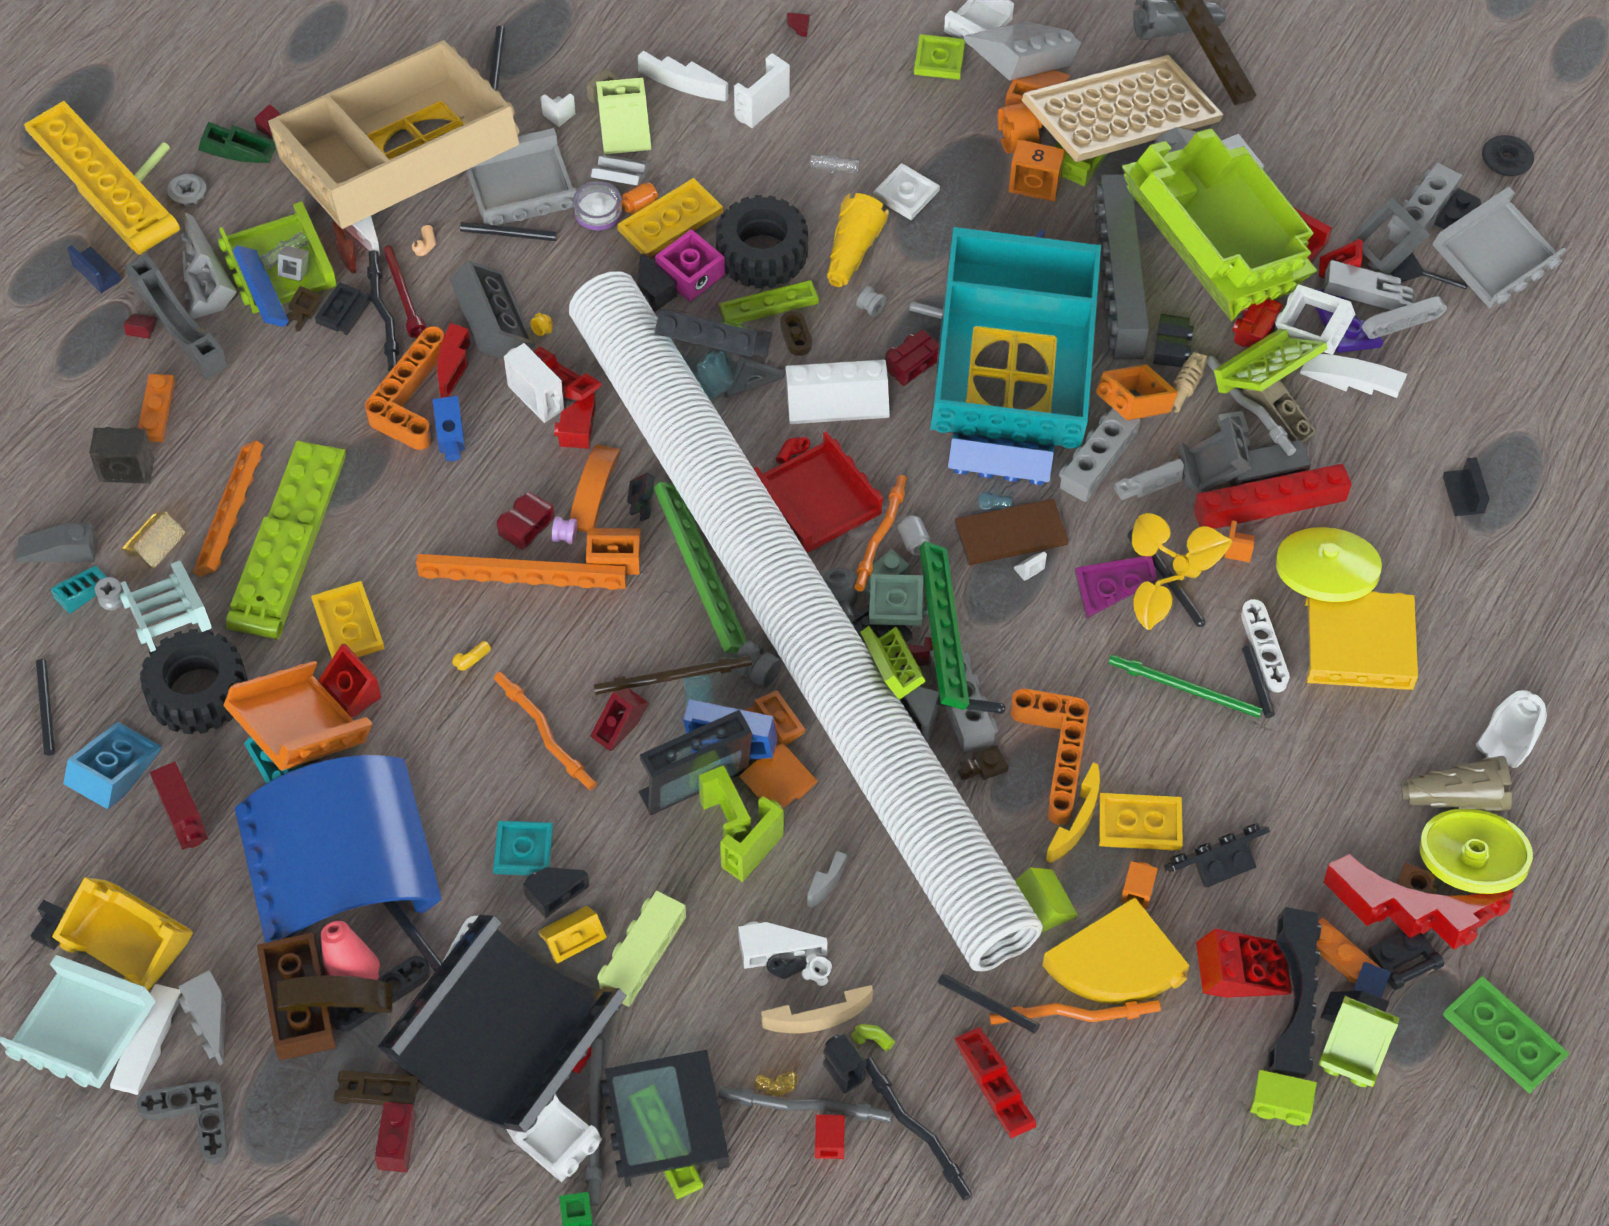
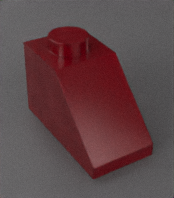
[590,688,649,751]

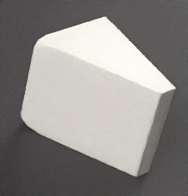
[1014,552,1047,581]

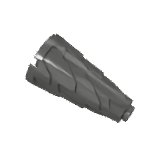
[1133,0,1226,40]

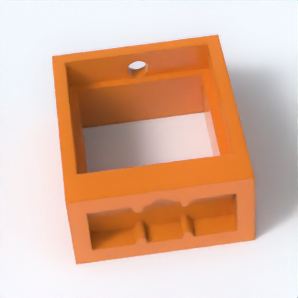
[1095,364,1178,420]

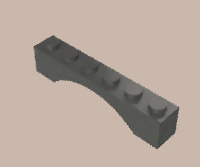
[125,254,227,379]

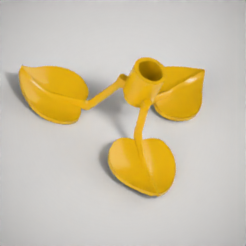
[1132,513,1232,630]

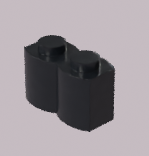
[1153,314,1194,368]
[823,1034,867,1094]

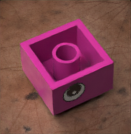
[655,229,725,302]

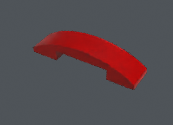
[533,346,602,401]

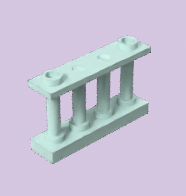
[119,560,212,652]

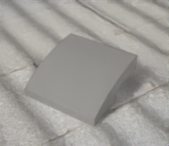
[591,154,650,186]

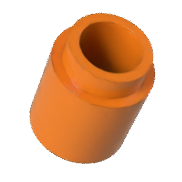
[621,182,658,214]

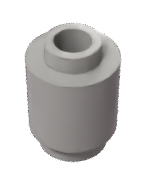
[898,516,931,555]

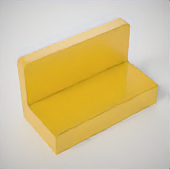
[538,906,607,963]

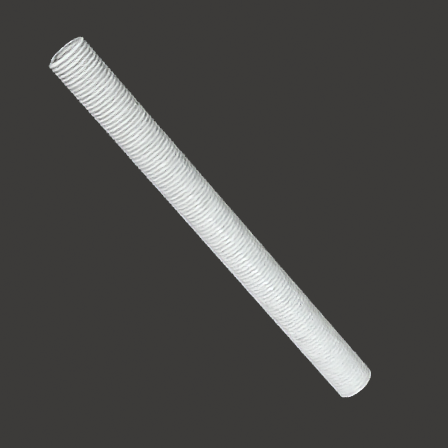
[569,271,1043,971]

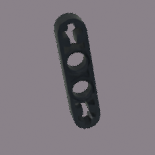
[331,956,430,1032]

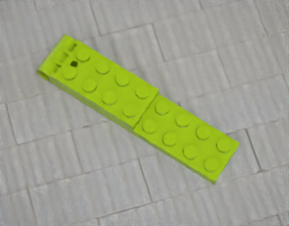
[226,441,346,640]

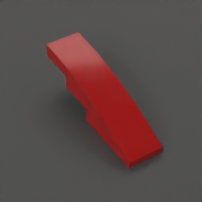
[955,1027,1036,1139]

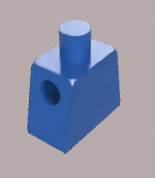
[433,396,465,461]

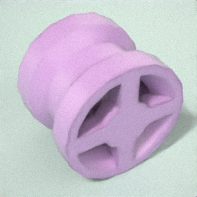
[552,516,577,544]

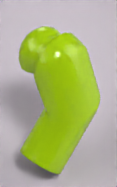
[851,1024,895,1052]

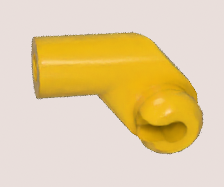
[452,641,491,671]

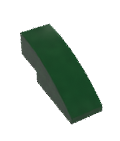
[198,122,276,163]

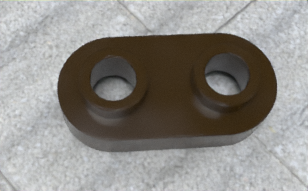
[780,311,812,356]

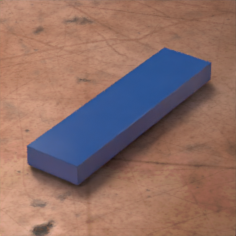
[233,245,289,327]

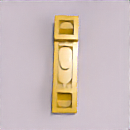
[1046,762,1100,863]

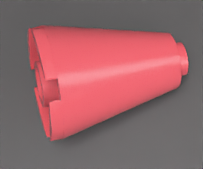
[321,921,381,980]

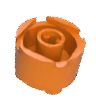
[997,103,1042,154]

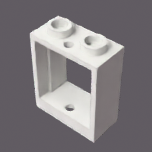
[1275,284,1355,355]
[504,343,564,423]

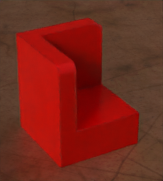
[815,1114,845,1159]

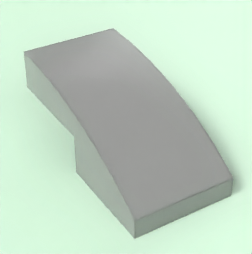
[807,851,847,908]

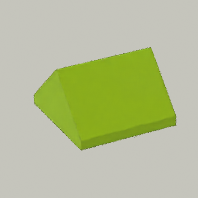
[1015,867,1078,933]

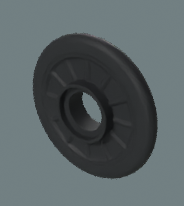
[1482,135,1534,176]

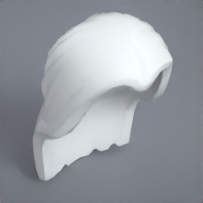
[1476,690,1547,768]

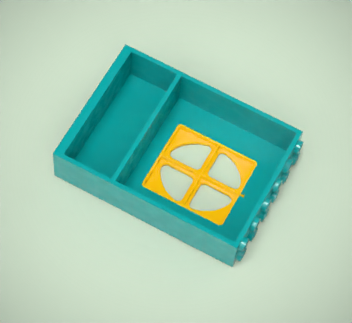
[930,227,1101,449]

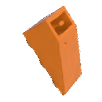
[1005,70,1071,125]

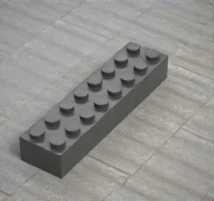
[1093,174,1149,360]

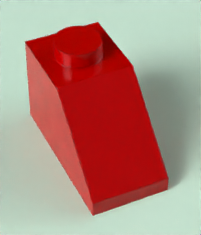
[554,393,596,449]

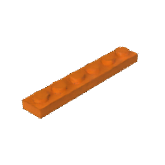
[192,440,264,577]

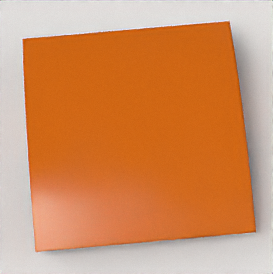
[745,690,805,761]
[739,743,818,809]

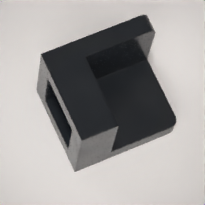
[31,900,66,950]

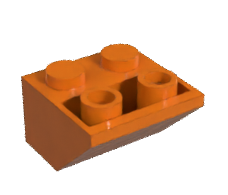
[586,528,641,575]

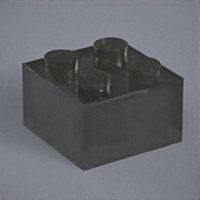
[89,427,155,484]

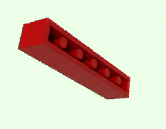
[1193,463,1352,529]

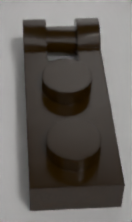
[334,1070,419,1106]

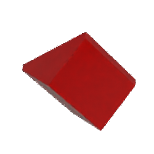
[318,644,381,718]

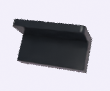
[1443,457,1490,516]

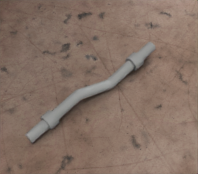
[1207,356,1296,456]

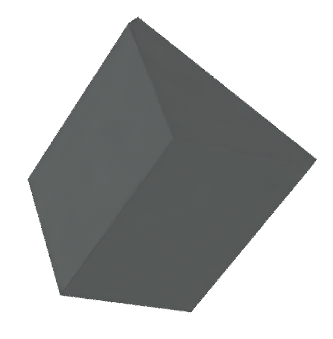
[900,687,939,744]

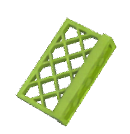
[1214,329,1328,393]

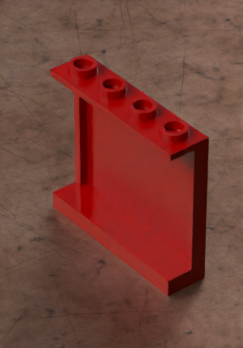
[753,431,883,553]

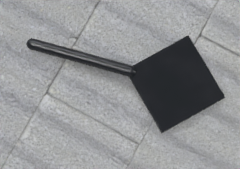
[1391,253,1468,289]

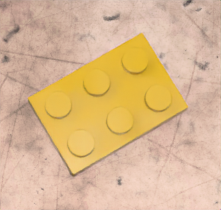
[311,581,385,658]
[1099,793,1183,851]

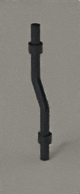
[367,250,399,371]
[865,1057,973,1201]

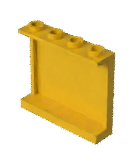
[1305,591,1418,690]

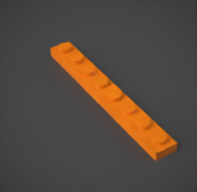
[416,554,627,590]

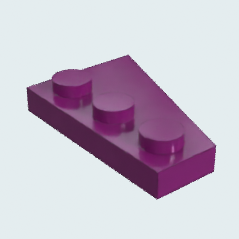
[1074,556,1157,619]

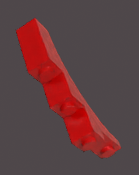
[1323,854,1514,950]

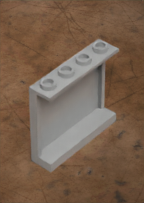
[466,128,578,226]
[1432,186,1566,309]

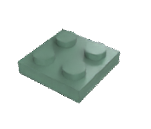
[869,574,923,625]

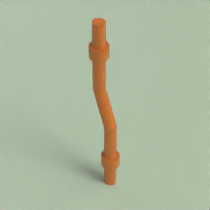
[854,475,907,592]
[493,671,597,791]
[989,1000,1161,1025]

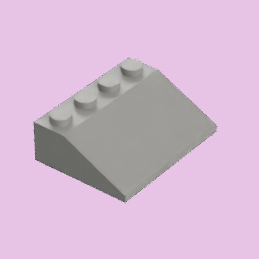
[964,22,1081,81]

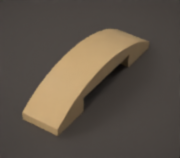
[761,985,873,1033]

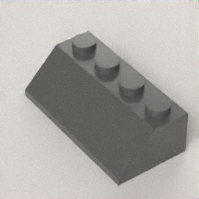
[450,260,535,358]

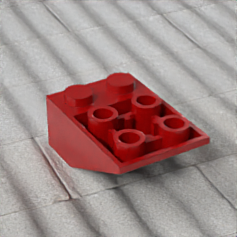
[1196,928,1292,998]

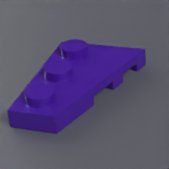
[1315,289,1384,353]

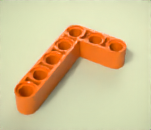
[365,326,444,450]
[1010,689,1089,825]

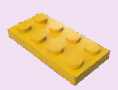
[617,178,723,258]

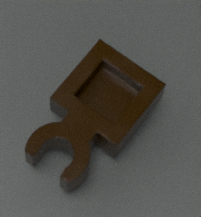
[285,285,323,332]

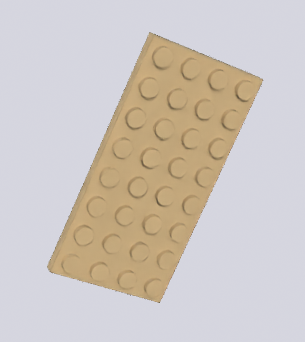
[1022,55,1223,162]

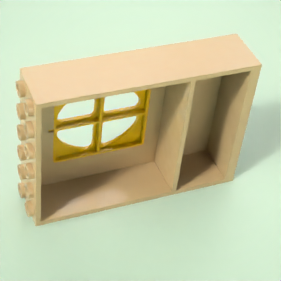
[268,40,519,229]

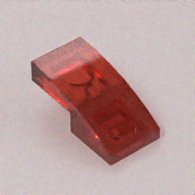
[333,221,356,273]

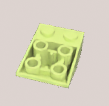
[596,78,651,154]

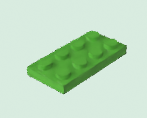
[1443,976,1570,1094]

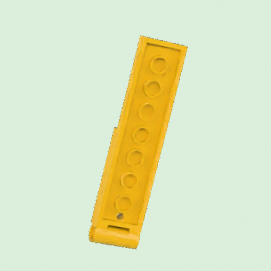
[24,101,180,255]

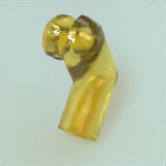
[754,1071,798,1097]

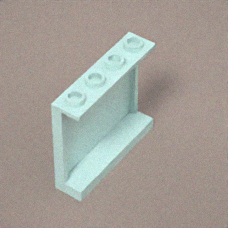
[0,955,156,1089]

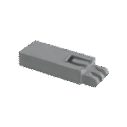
[1324,260,1414,310]

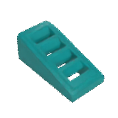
[51,566,107,614]

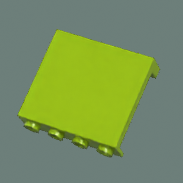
[217,201,337,314]

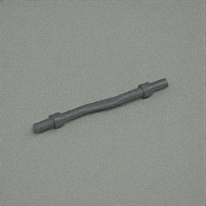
[718,1086,893,1123]

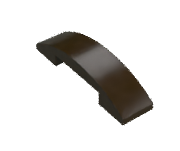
[276,975,392,1013]

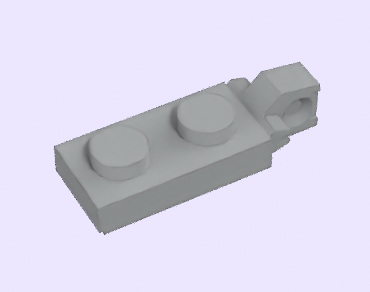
[1114,459,1184,500]

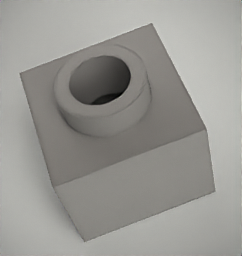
[278,245,309,281]

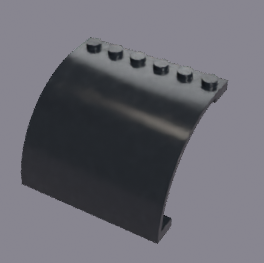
[378,915,627,1133]

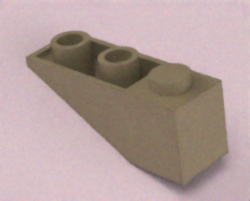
[1242,380,1317,444]

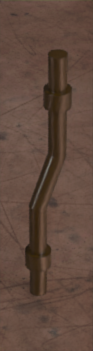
[594,655,752,695]

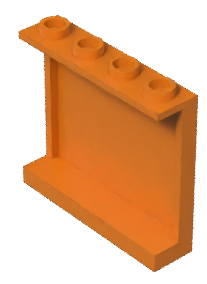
[223,661,373,771]

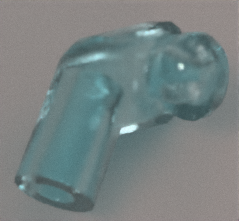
[977,492,1012,510]

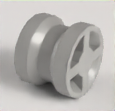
[856,286,887,317]
[95,577,124,610]

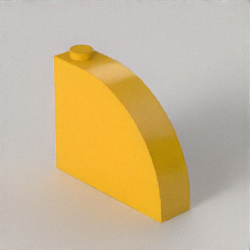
[1042,898,1189,1004]

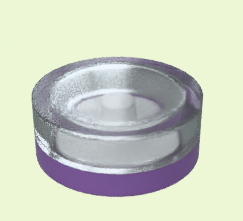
[573,181,622,230]

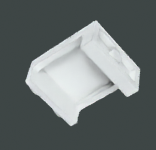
[944,0,1014,45]
[734,53,790,128]
[507,1094,602,1182]

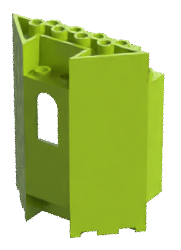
[1122,128,1317,322]

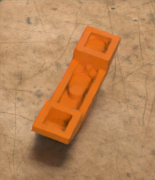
[569,444,621,533]

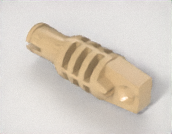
[1171,352,1208,413]

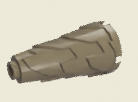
[1401,756,1512,811]

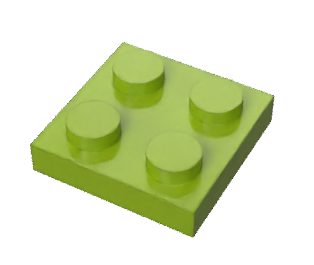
[914,34,965,80]

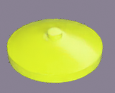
[1276,527,1382,602]
[1419,809,1533,894]

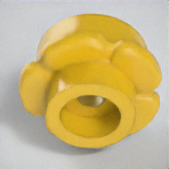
[530,312,553,336]

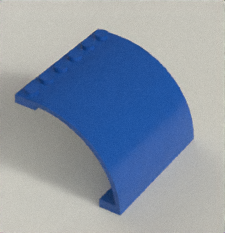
[235,755,442,943]

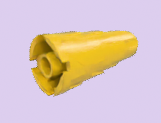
[827,193,889,287]

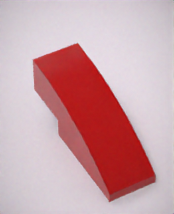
[437,323,471,398]

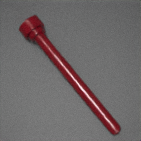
[384,245,427,338]

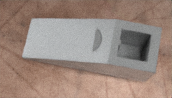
[178,970,226,1066]

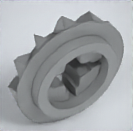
[167,174,207,207]

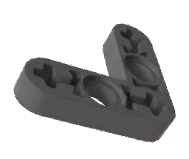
[136,1081,228,1164]

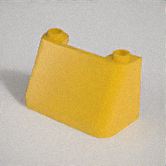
[52,877,194,992]

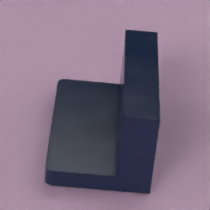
[67,245,121,293]

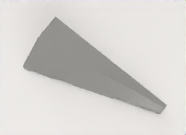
[180,213,237,319]

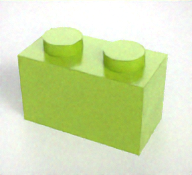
[1250,1070,1317,1126]

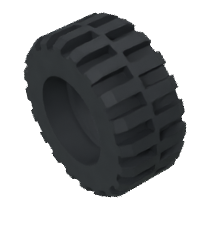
[716,195,808,289]
[140,629,248,734]

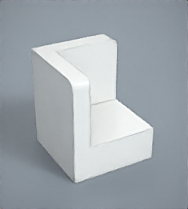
[541,94,575,127]

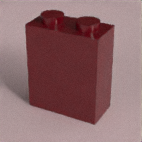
[149,761,208,850]

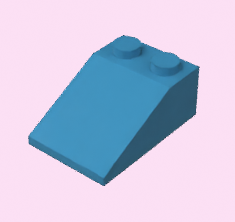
[63,721,162,809]

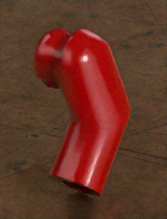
[775,436,810,464]

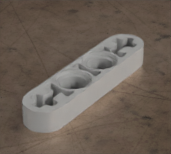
[1362,296,1447,339]

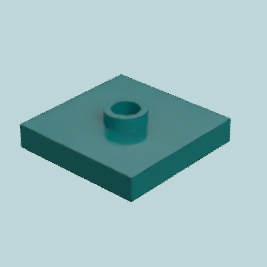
[493,821,553,875]

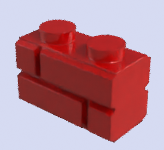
[1232,299,1283,348]

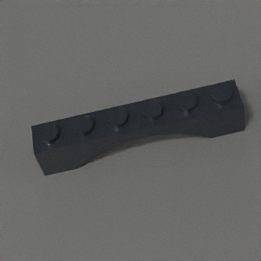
[1267,907,1321,1079]

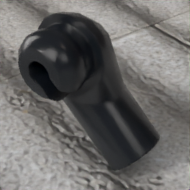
[766,956,806,979]

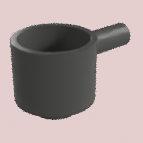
[822,568,858,622]

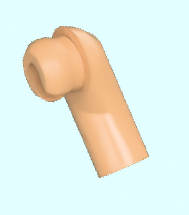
[412,225,436,256]

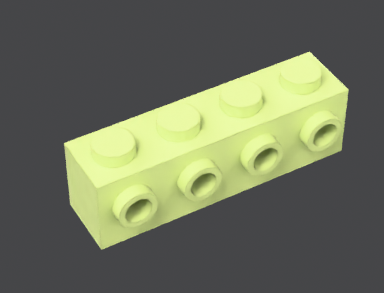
[597,890,686,1007]

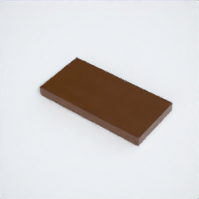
[955,499,1068,565]

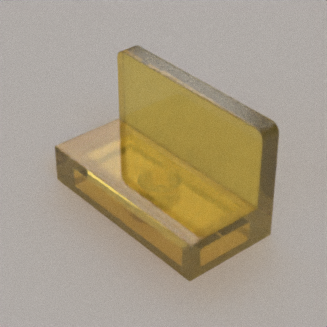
[122,511,186,569]

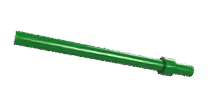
[1108,654,1263,718]

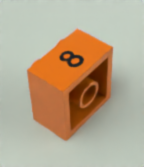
[1009,139,1065,202]

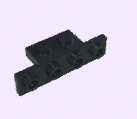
[1163,823,1270,887]

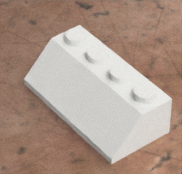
[785,360,890,424]

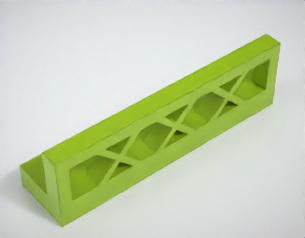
[860,626,926,700]

